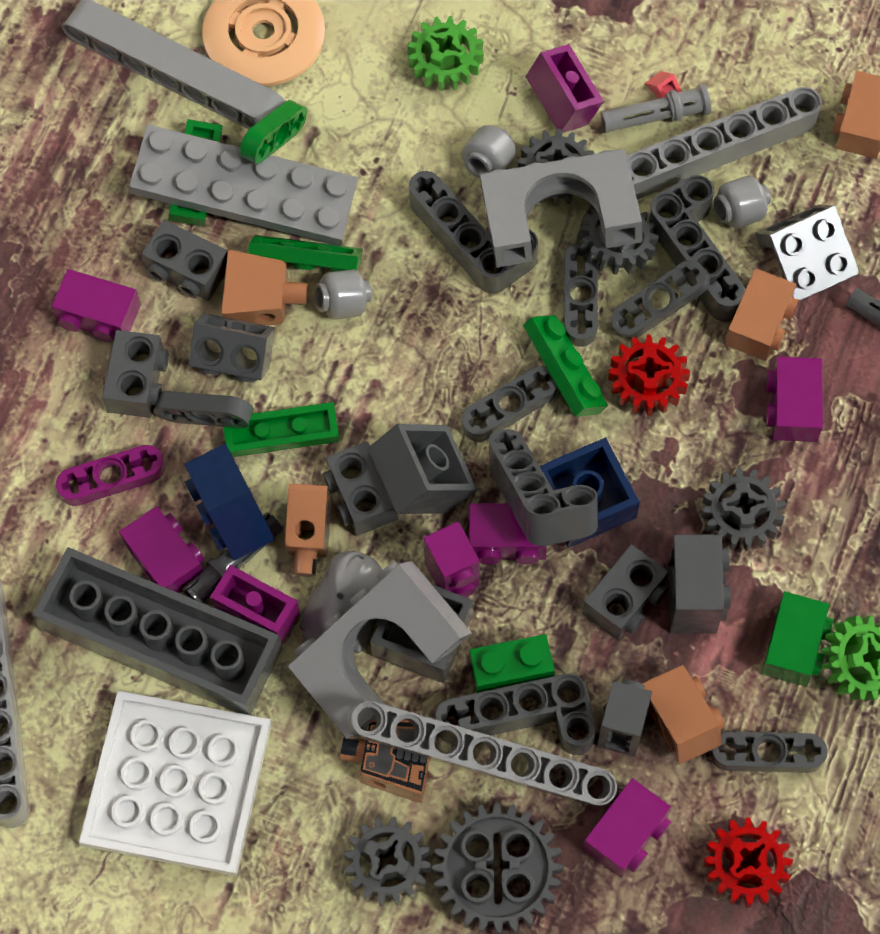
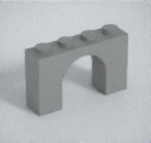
[480,149,642,268]
[288,561,472,739]

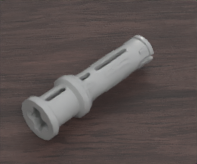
[600,83,711,133]

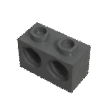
[141,220,228,301]
[189,313,275,382]
[102,330,169,418]
[323,441,398,536]
[582,544,669,641]
[597,680,652,757]

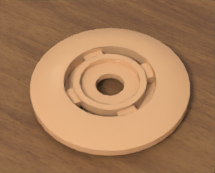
[202,0,325,87]

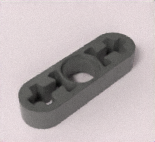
[564,243,598,347]
[612,260,710,339]
[462,366,558,442]
[154,391,254,428]
[710,731,828,773]

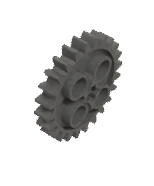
[432,803,563,934]

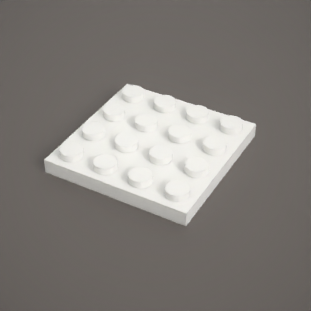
[79,690,272,876]

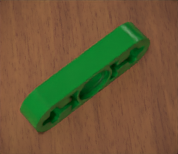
[240,100,308,164]

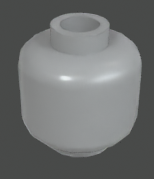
[462,125,515,178]
[714,176,771,229]
[315,270,372,320]

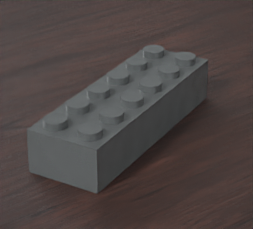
[32,547,282,715]

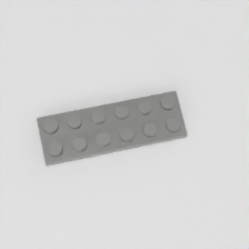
[129,124,358,246]

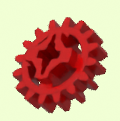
[608,335,690,416]
[704,817,793,908]

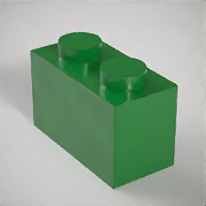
[761,591,833,687]
[469,634,555,693]

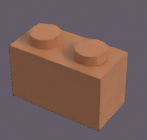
[832,70,880,159]
[725,268,799,361]
[642,665,724,765]

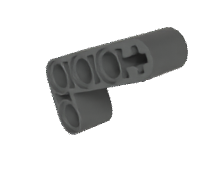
[409,171,538,293]
[649,175,745,322]
[488,429,598,546]
[435,674,596,755]

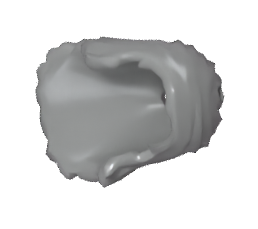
[299,550,383,653]

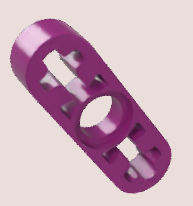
[56,445,165,506]

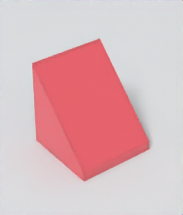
[645,71,682,98]

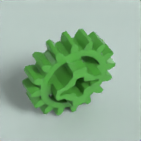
[407,16,484,91]
[821,615,880,701]

